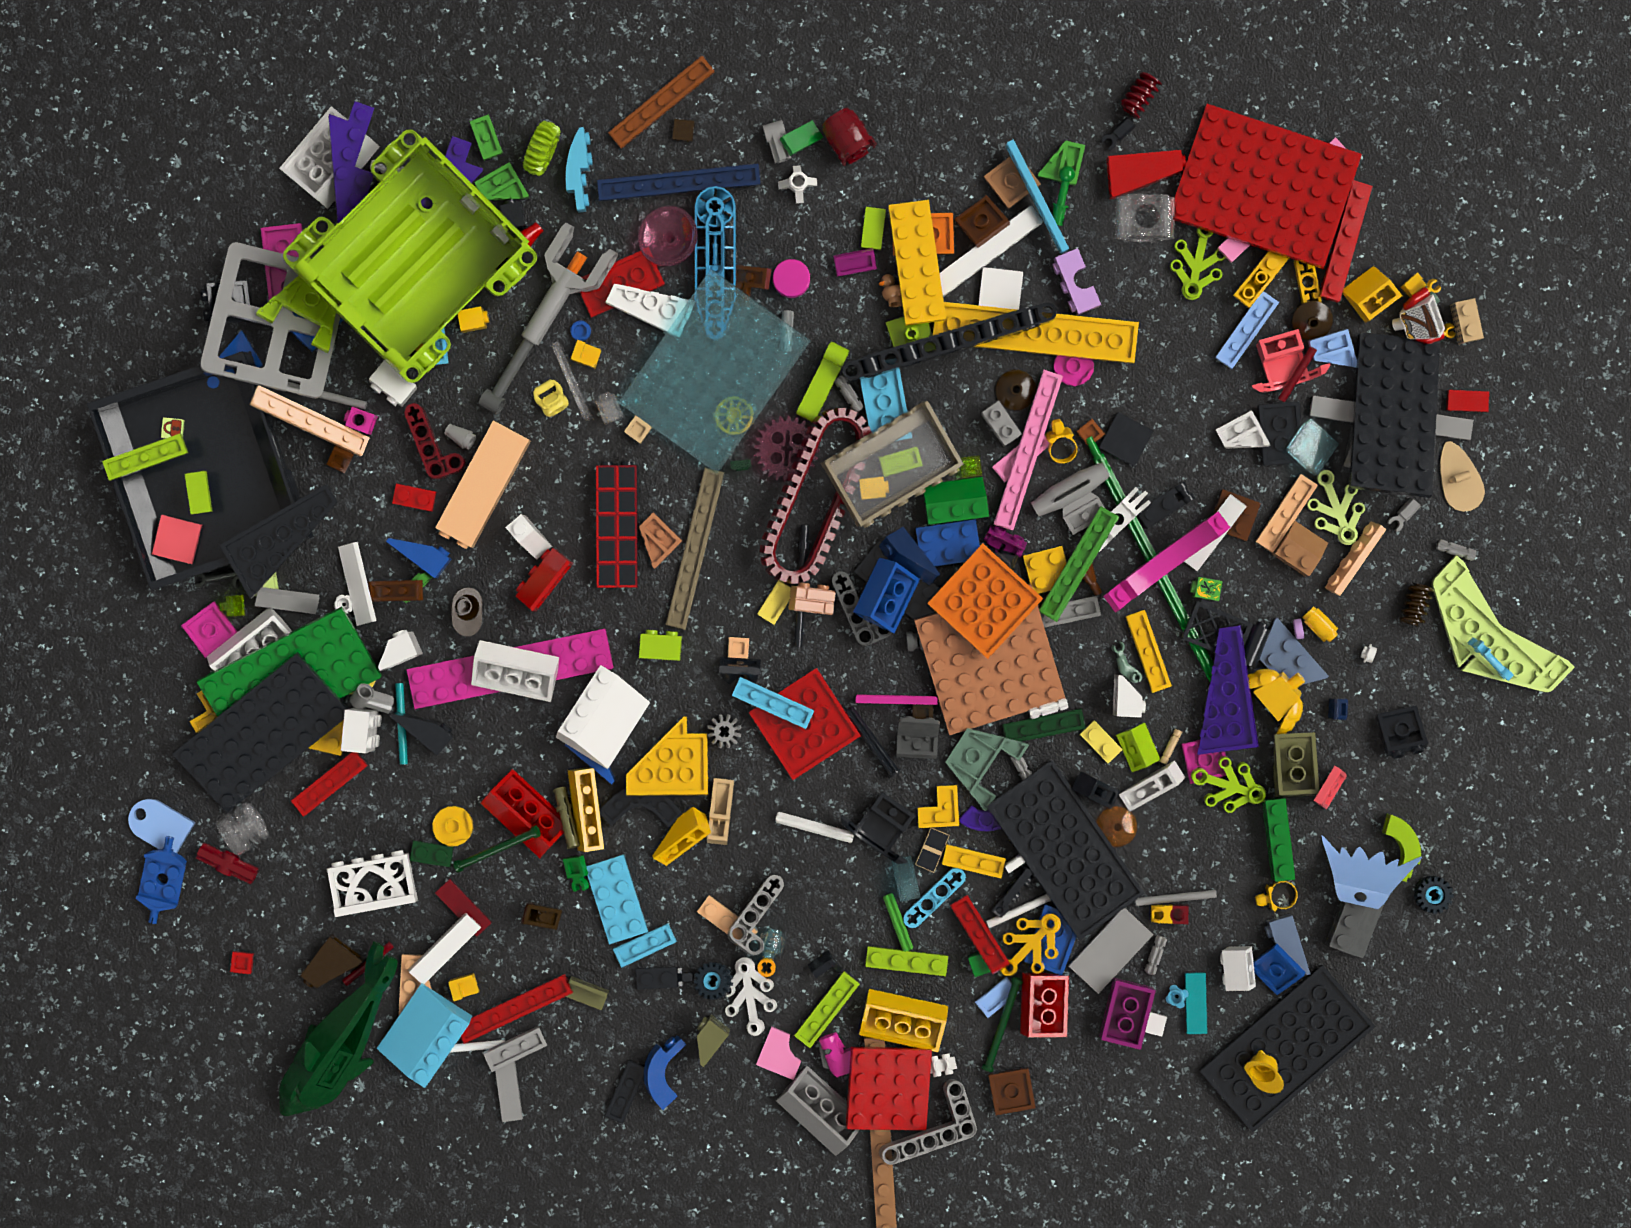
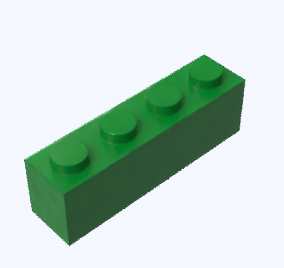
[1262,797,1295,882]

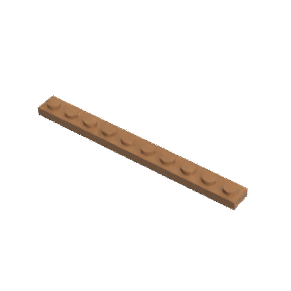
[864,1037,897,1228]

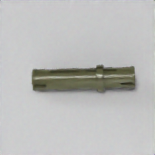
[553,787,580,849]

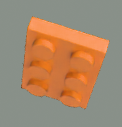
[892,213,954,256]

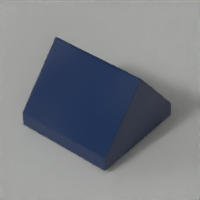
[1328,698,1348,719]

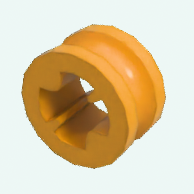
[757,958,776,977]

